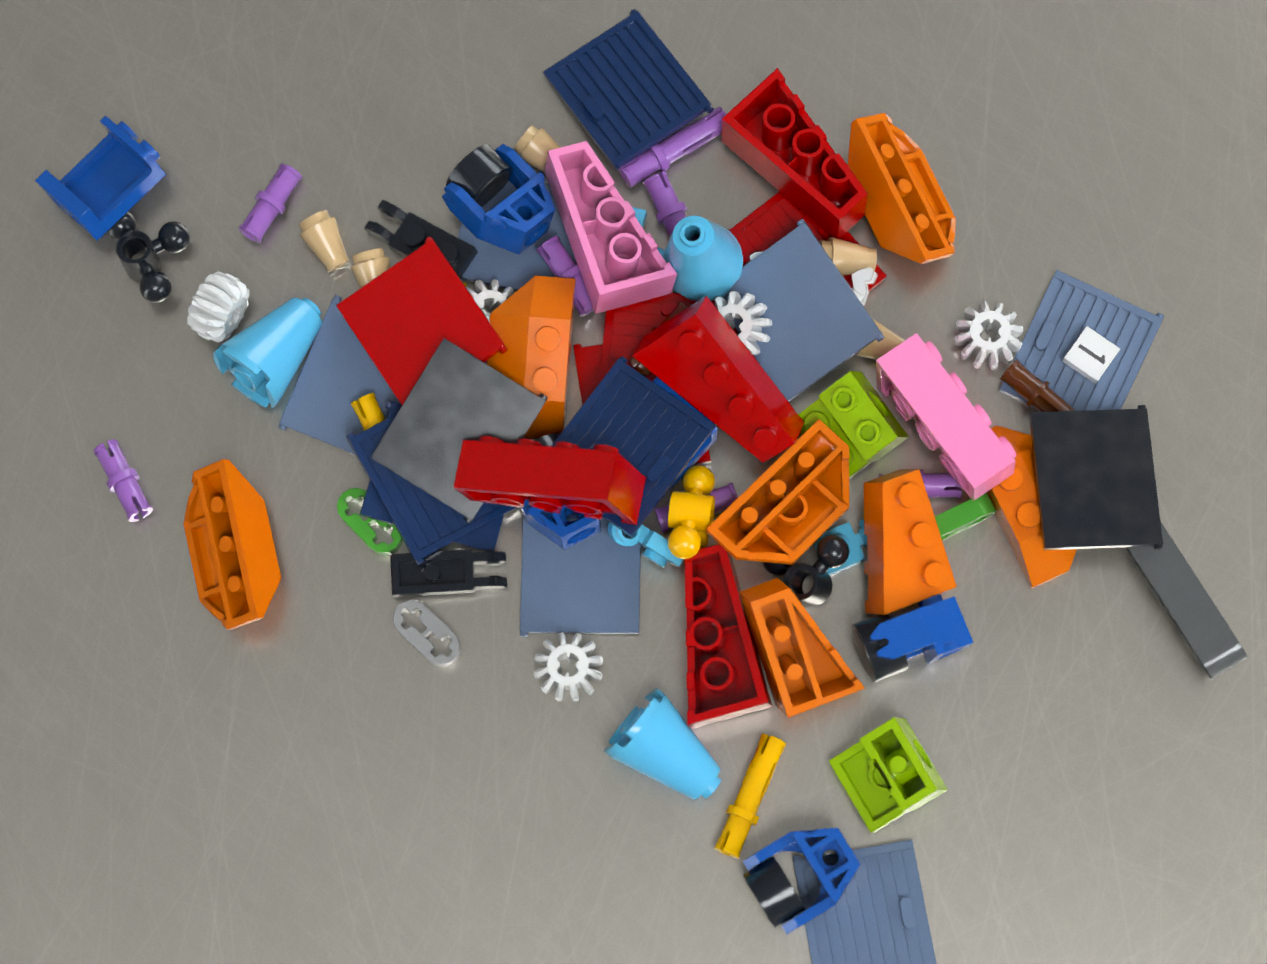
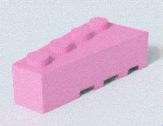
[545,141,677,314]
[876,333,1016,501]

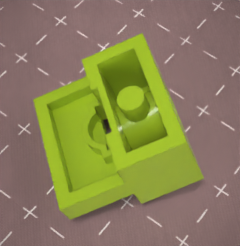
[798,371,909,479]
[829,717,948,833]

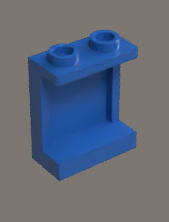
[35,116,166,241]

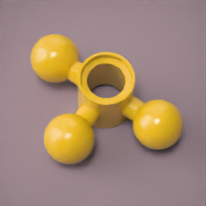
[668,465,715,559]

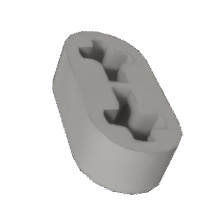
[393,600,461,667]

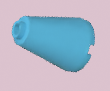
[663,216,743,301]
[213,298,322,408]
[604,688,721,800]

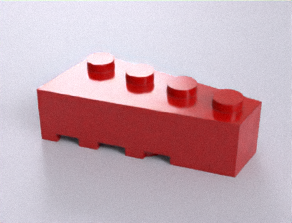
[721,68,868,239]
[632,296,804,463]
[453,436,646,525]
[685,544,773,729]

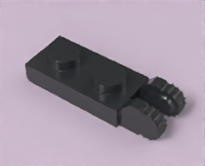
[364,200,478,279]
[390,550,507,597]

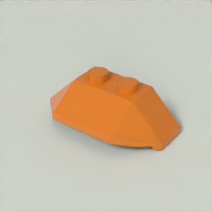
[848,113,956,264]
[487,276,576,439]
[706,419,850,565]
[986,425,1077,589]
[183,459,282,630]

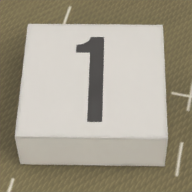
[1062,326,1120,384]

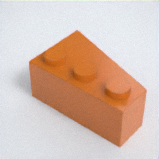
[864,469,957,615]
[739,578,865,718]

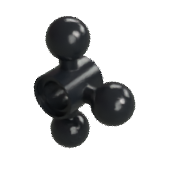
[107,211,190,303]
[763,535,849,605]

